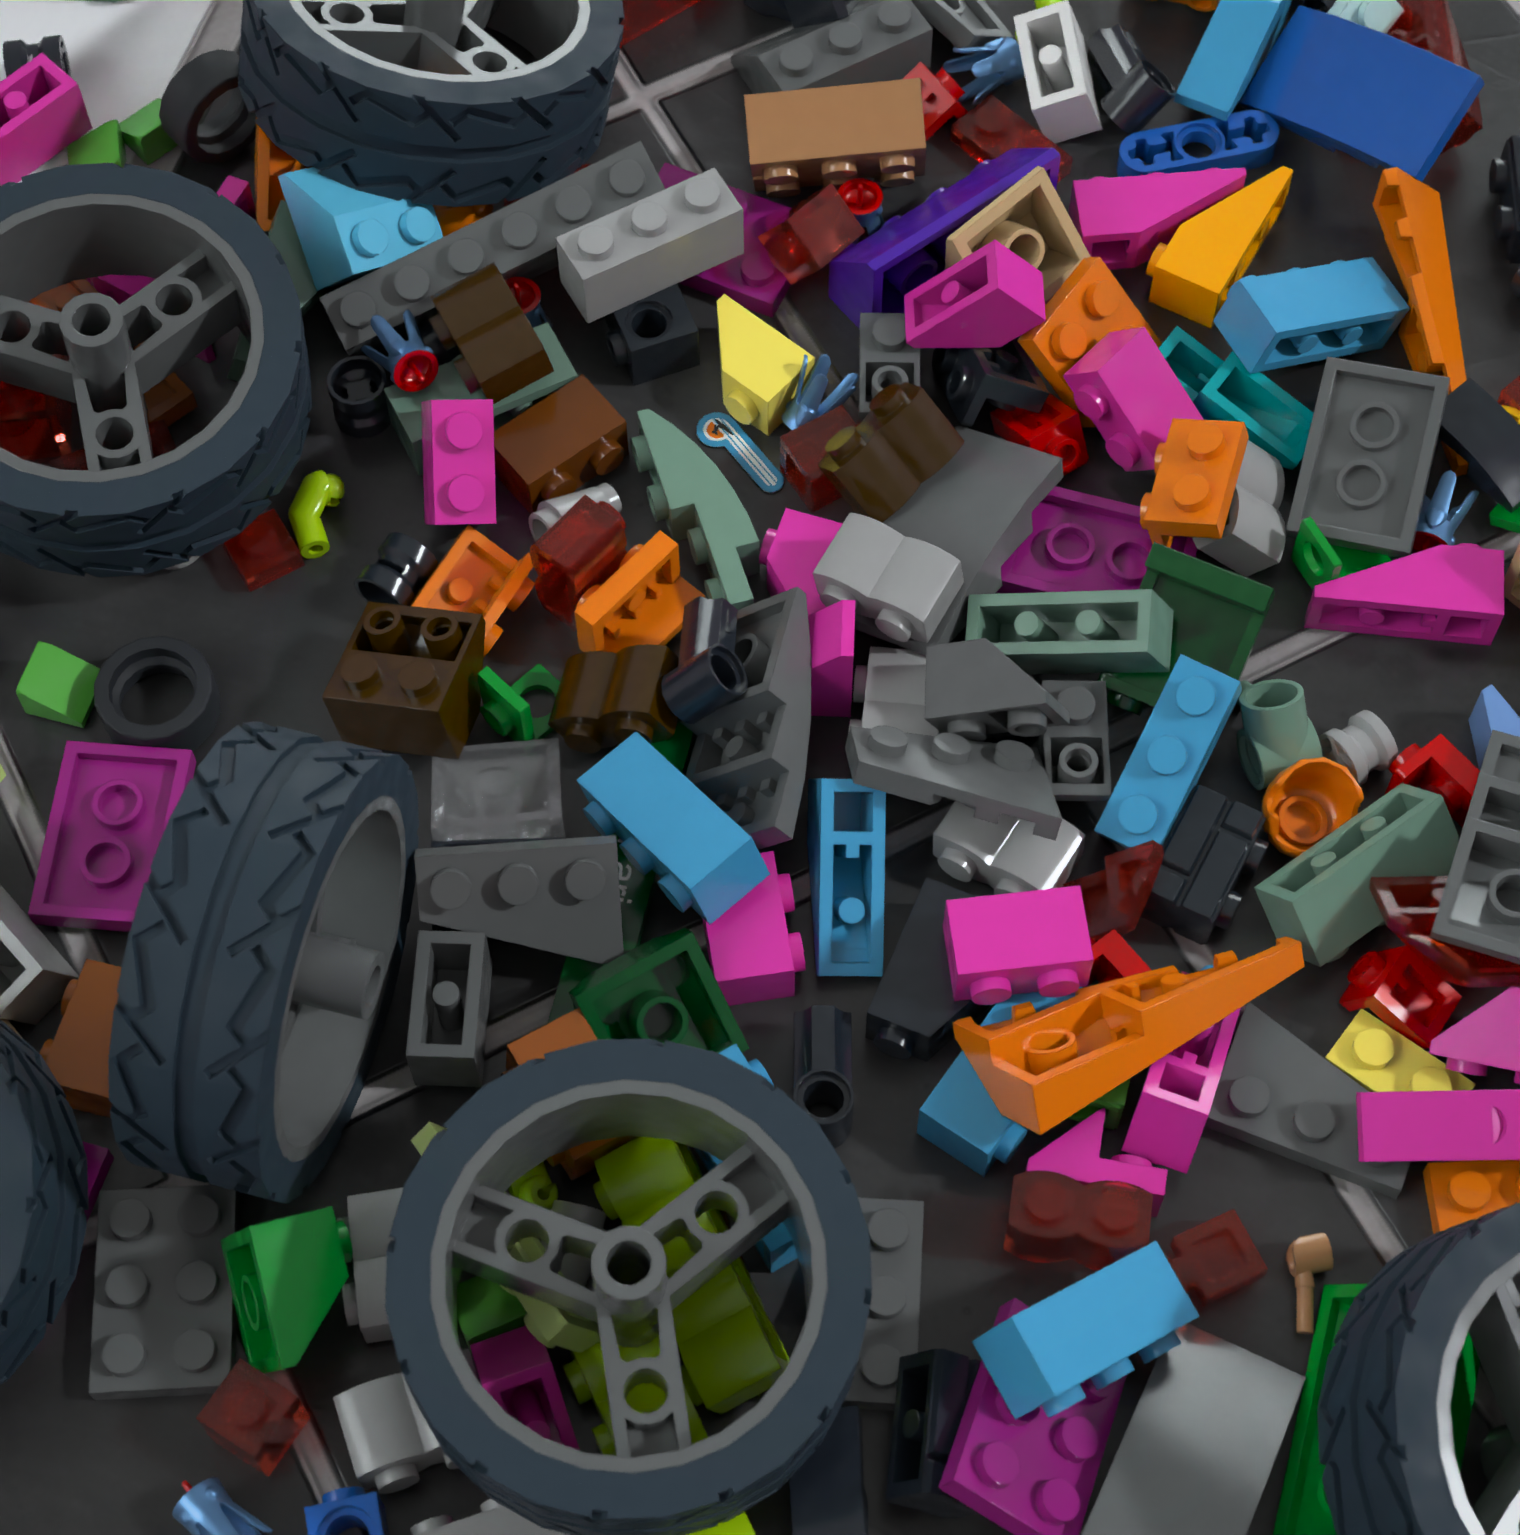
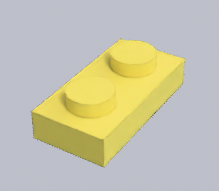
[1325,1008,1476,1092]

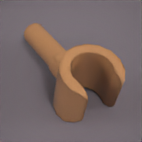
[1286,1233,1333,1334]

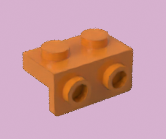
[1140,418,1249,548]
[410,524,538,658]
[574,530,705,653]

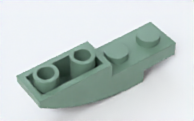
[630,408,760,610]

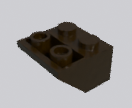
[322,601,486,760]

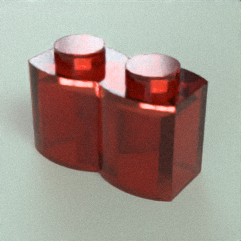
[530,495,627,632]
[1003,1171,1153,1271]

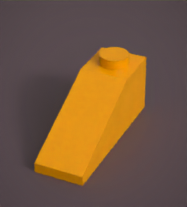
[1146,166,1293,329]

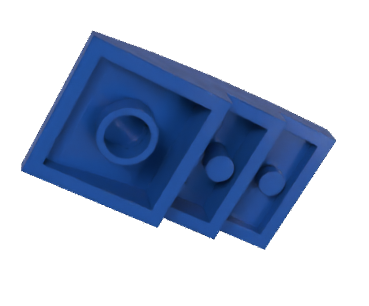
[1239,5,1484,182]

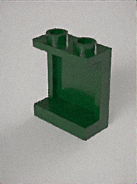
[1097,542,1275,716]

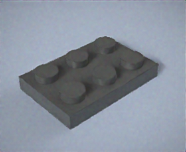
[1286,356,1450,558]
[89,1185,241,1401]

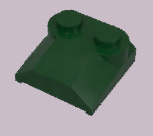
[568,928,749,1053]

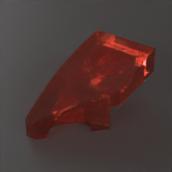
[1063,840,1164,942]

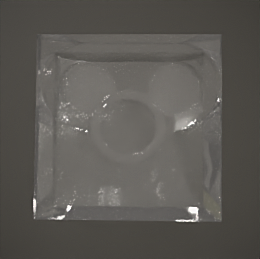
[431,738,566,841]

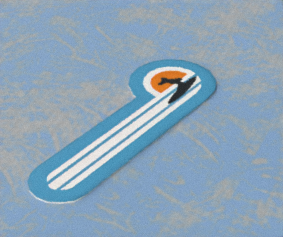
[696,412,784,493]

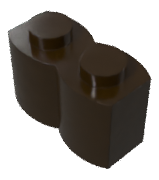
[429,262,554,404]
[817,382,965,522]
[548,644,679,753]

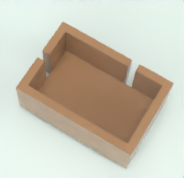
[744,78,926,198]

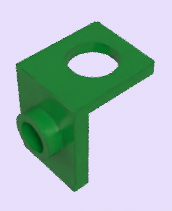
[1290,516,1391,590]
[477,664,560,752]

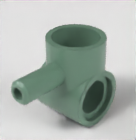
[1236,679,1323,790]

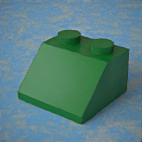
[220,1206,353,1377]

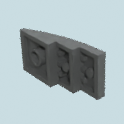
[855,425,1063,655]
[680,586,812,850]
[1430,730,1520,964]
[1082,1323,1306,1535]

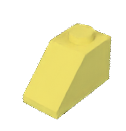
[717,294,815,436]

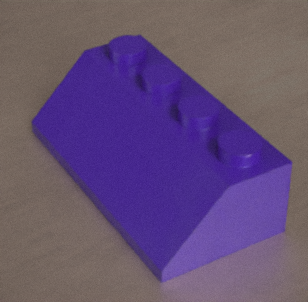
[828,147,1061,330]

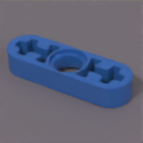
[1116,110,1279,177]

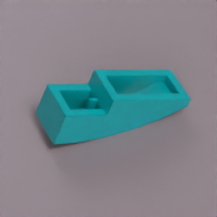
[1159,326,1314,470]

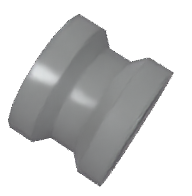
[1319,710,1398,785]

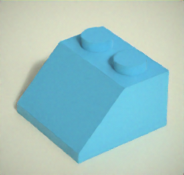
[278,167,443,291]

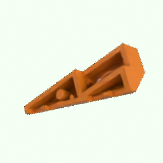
[1373,167,1469,476]
[952,936,1304,1135]

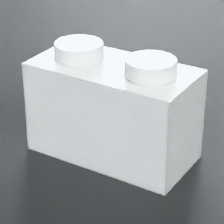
[1013,0,1102,146]

